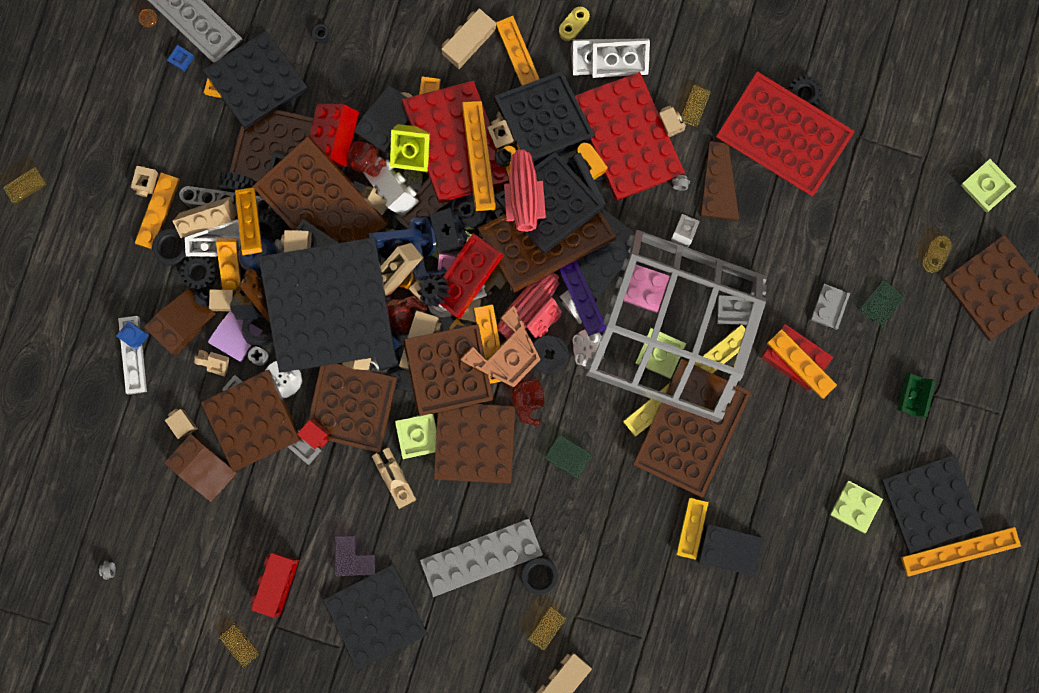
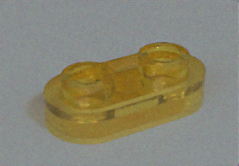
[923,236,952,273]

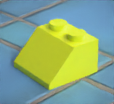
[390,124,430,172]

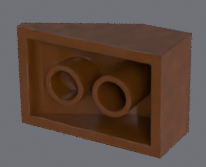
[144,288,216,356]
[164,434,238,502]

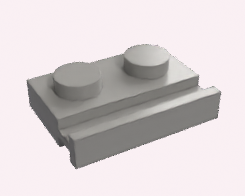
[810,284,850,330]
[717,295,753,325]

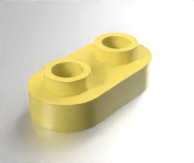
[559,7,590,41]

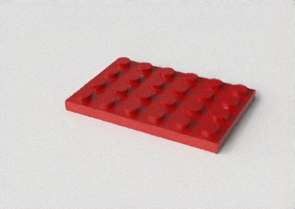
[575,72,685,201]
[716,72,855,197]
[402,81,509,203]

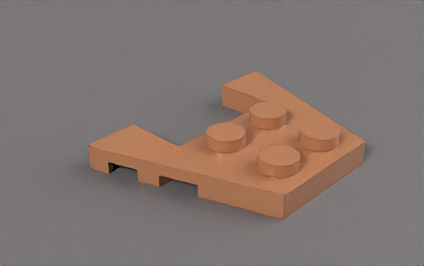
[460,305,541,387]

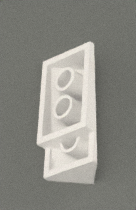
[570,39,650,78]

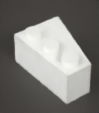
[363,157,419,216]
[185,217,241,256]

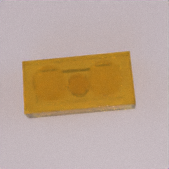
[681,85,711,127]
[3,167,47,204]
[528,607,566,651]
[219,624,260,668]

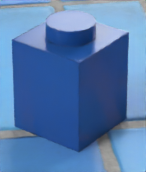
[116,321,149,350]

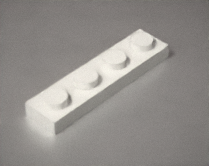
[118,316,147,394]

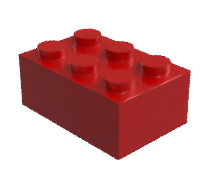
[309,104,359,166]
[760,324,833,391]
[250,552,299,618]

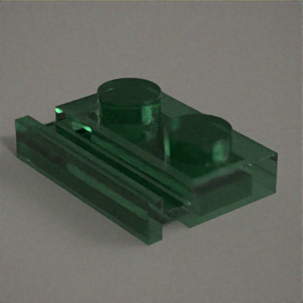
[859,280,905,327]
[545,435,592,479]

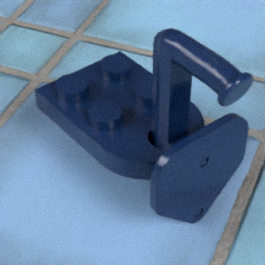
[366,216,447,281]

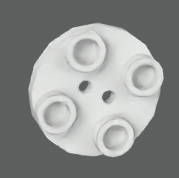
[573,329,605,367]
[265,361,302,398]

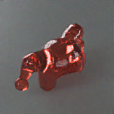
[346,141,387,177]
[387,296,427,333]
[512,379,544,427]

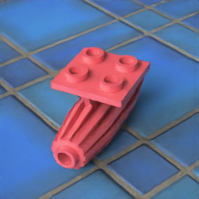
[504,149,546,232]
[497,272,562,340]

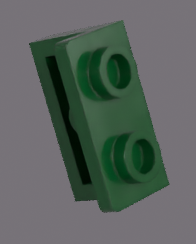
[897,373,936,417]

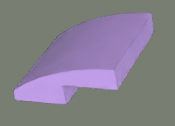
[208,311,263,362]

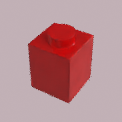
[297,418,331,449]

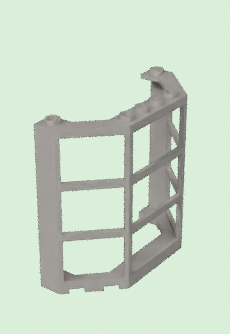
[585,230,767,422]

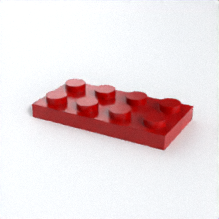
[440,233,504,319]

